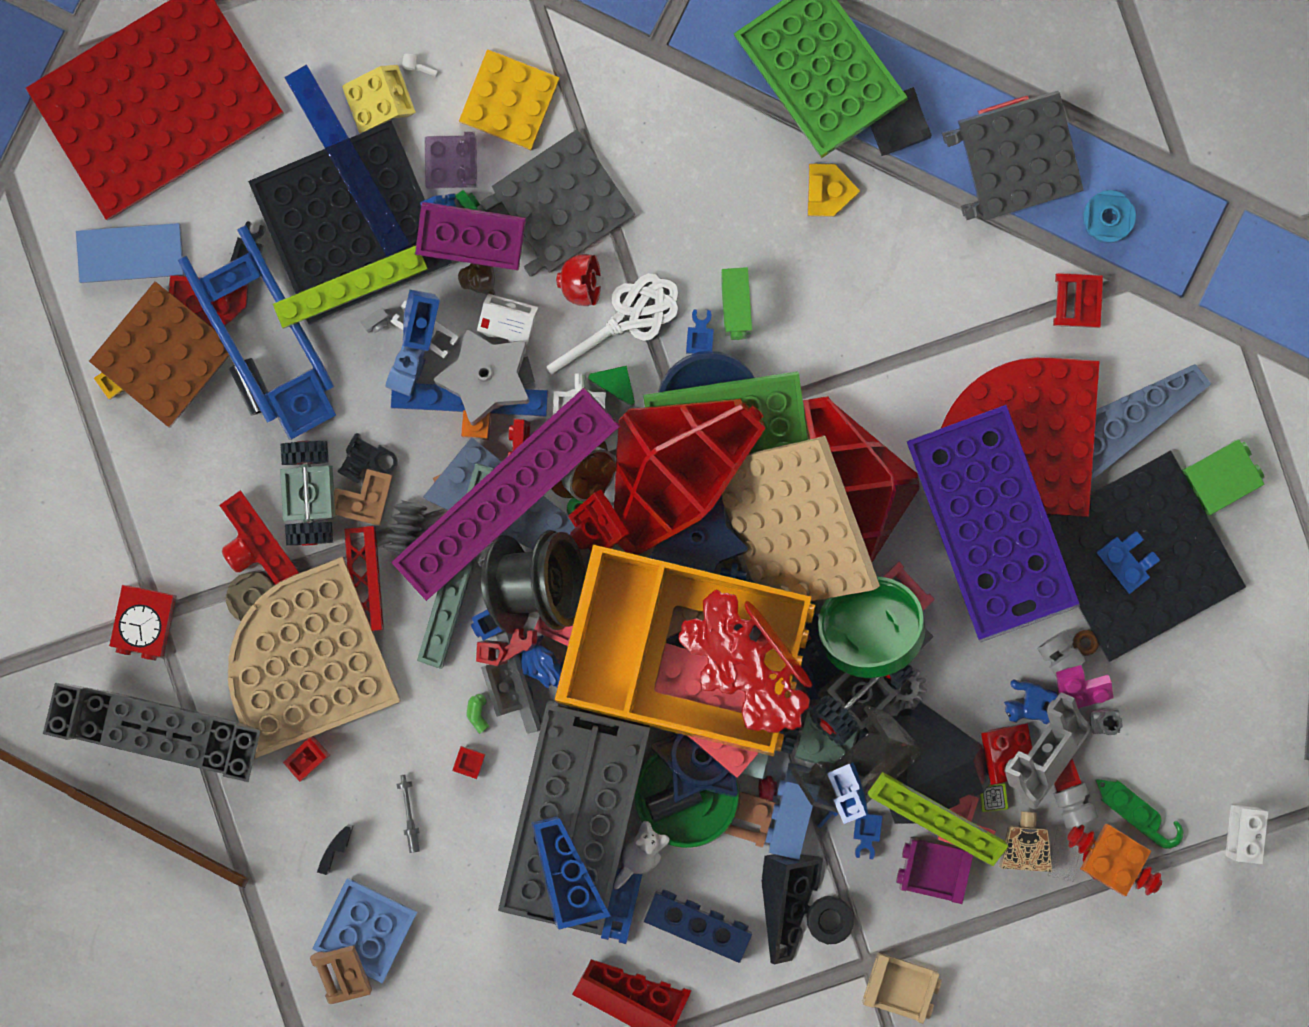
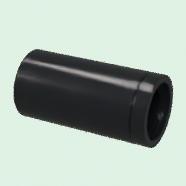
[229,358,268,416]
[644,787,703,823]

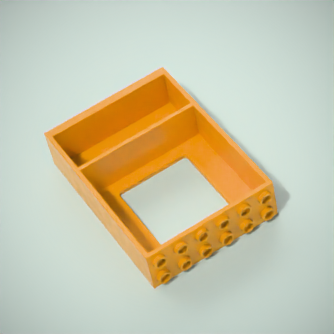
[555,545,815,756]

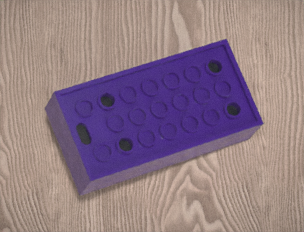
[906,405,1080,642]

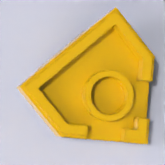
[808,164,860,217]

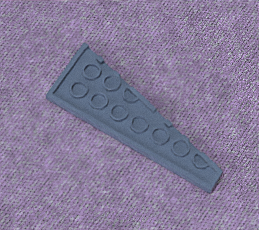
[1091,364,1211,481]
[423,437,591,572]

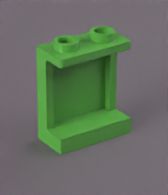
[1182,439,1265,515]

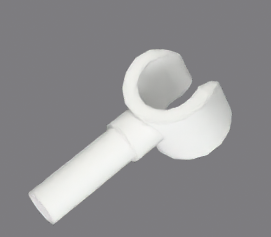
[402,54,437,77]

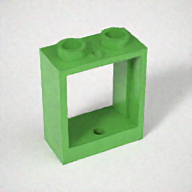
[721,267,752,340]

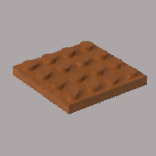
[89,281,230,428]

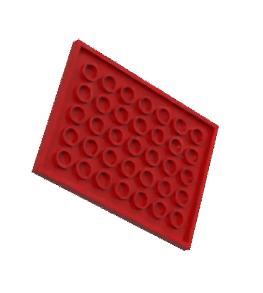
[26,0,284,221]

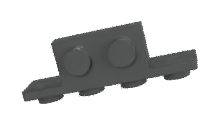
[481,632,541,734]

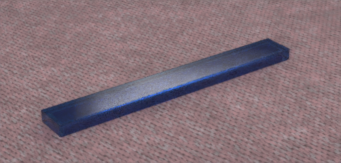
[284,64,410,257]

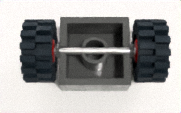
[809,664,913,745]

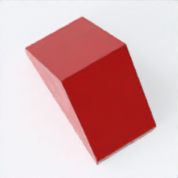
[283,736,330,782]

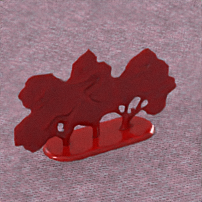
[679,589,812,733]

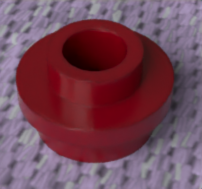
[758,775,778,802]

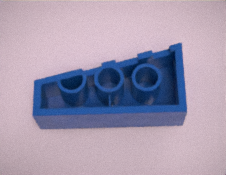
[531,816,611,930]

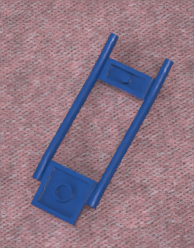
[178,225,336,440]

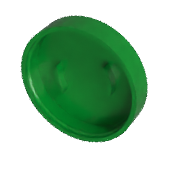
[818,577,925,678]
[635,754,740,848]

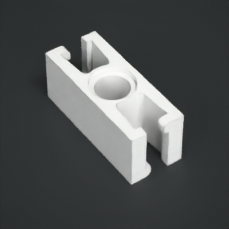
[390,300,460,360]

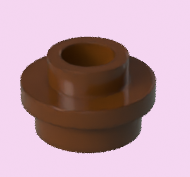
[1073,630,1099,656]

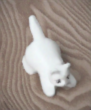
[613,821,670,889]

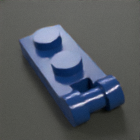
[601,867,643,944]

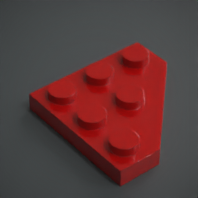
[169,275,249,330]

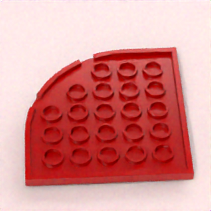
[941,358,1100,517]

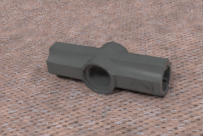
[1089,709,1123,735]

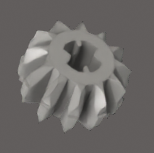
[890,669,927,710]

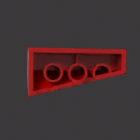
[572,959,692,1027]

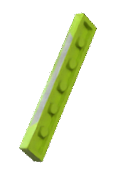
[272,246,428,329]
[868,772,1008,866]

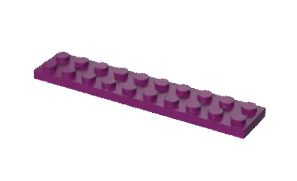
[391,387,620,601]

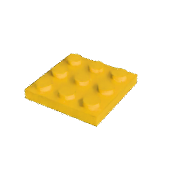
[459,49,560,151]

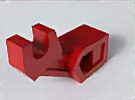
[476,628,537,666]

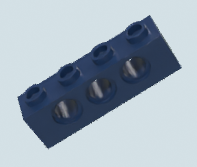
[644,889,752,963]

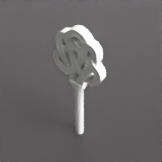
[546,273,678,375]

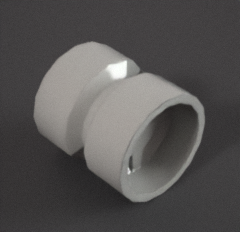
[1037,630,1086,678]
[1053,782,1098,828]

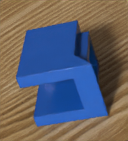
[471,610,503,641]

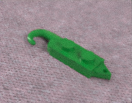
[1095,779,1184,849]

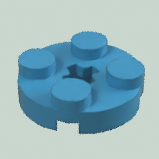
[1083,190,1136,243]

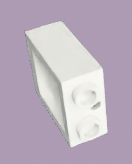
[1225,805,1268,864]

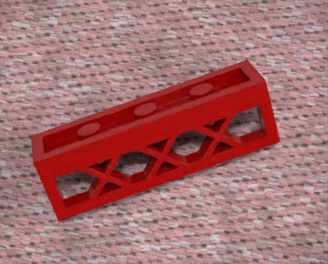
[344,526,384,631]

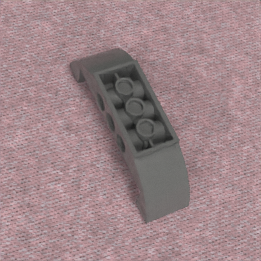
[43,683,261,782]

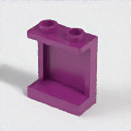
[896,838,973,904]

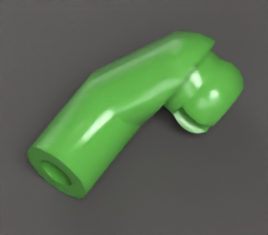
[466,694,490,734]

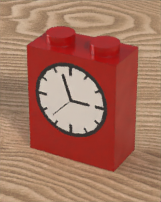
[109,585,177,661]

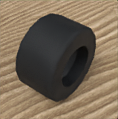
[807,896,854,945]

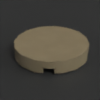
[226,572,275,621]

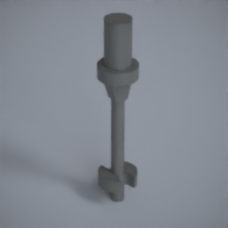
[396,774,420,853]

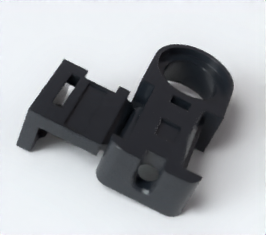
[337,433,398,484]

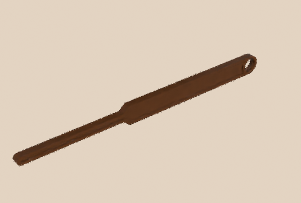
[0,748,249,888]

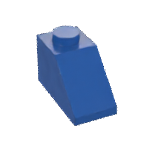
[403,289,440,351]

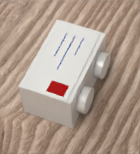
[477,294,538,345]

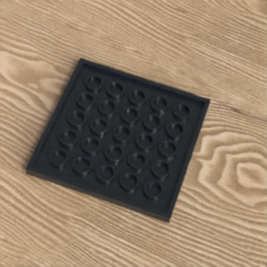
[248,121,452,325]
[1048,450,1246,662]

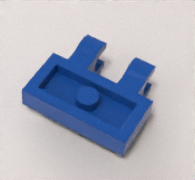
[1096,531,1160,594]

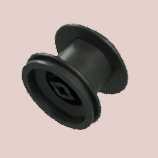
[481,530,586,634]

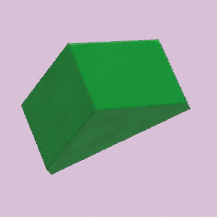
[588,365,635,407]

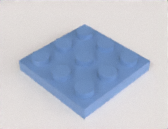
[312,878,417,983]

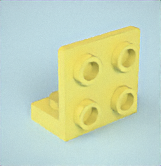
[342,65,416,133]

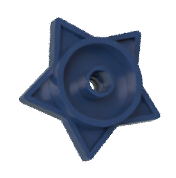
[649,495,748,573]
[651,733,738,803]

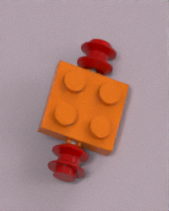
[1067,824,1162,896]

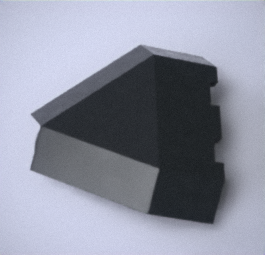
[884,701,990,824]

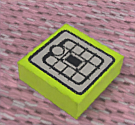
[980,783,1008,812]

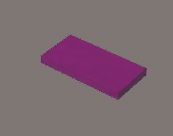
[415,202,526,270]

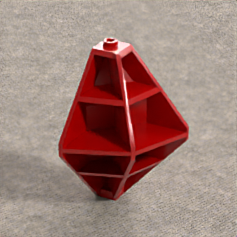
[803,396,920,562]
[614,399,765,555]

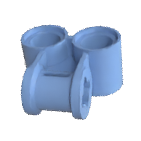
[385,344,426,396]

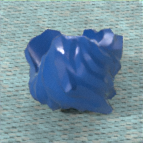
[521,635,563,688]

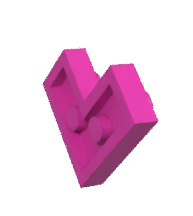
[1056,665,1114,709]

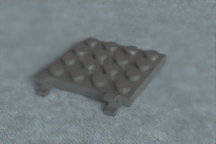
[942,91,1084,221]
[480,129,635,277]

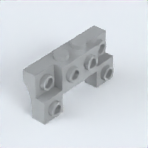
[1005,692,1091,810]

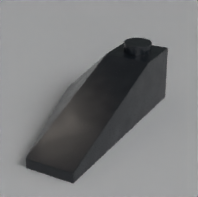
[761,854,823,965]

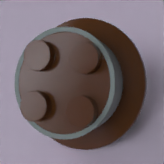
[551,441,617,502]

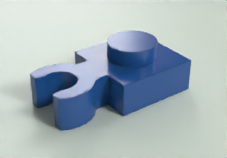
[686,309,714,354]
[853,814,882,860]

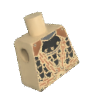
[999,811,1052,872]

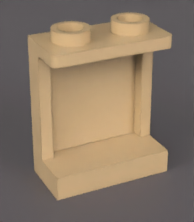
[862,952,942,1024]

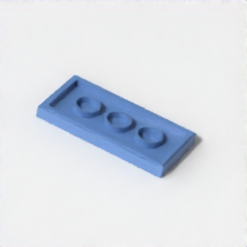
[76,223,184,283]

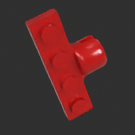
[219,490,300,585]

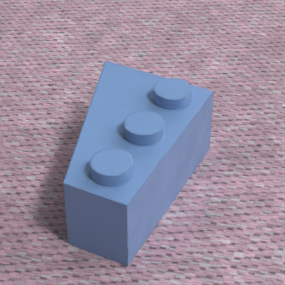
[765,763,819,860]

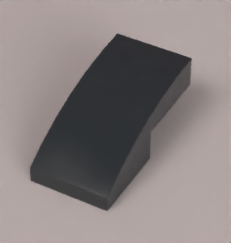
[317,824,353,875]

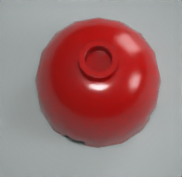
[556,254,601,306]

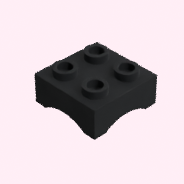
[870,87,932,156]

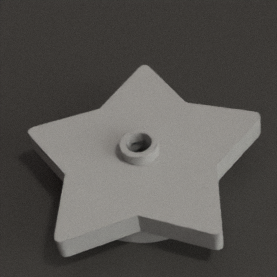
[434,330,530,426]

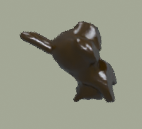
[458,263,496,296]

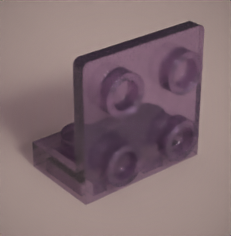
[425,132,478,189]

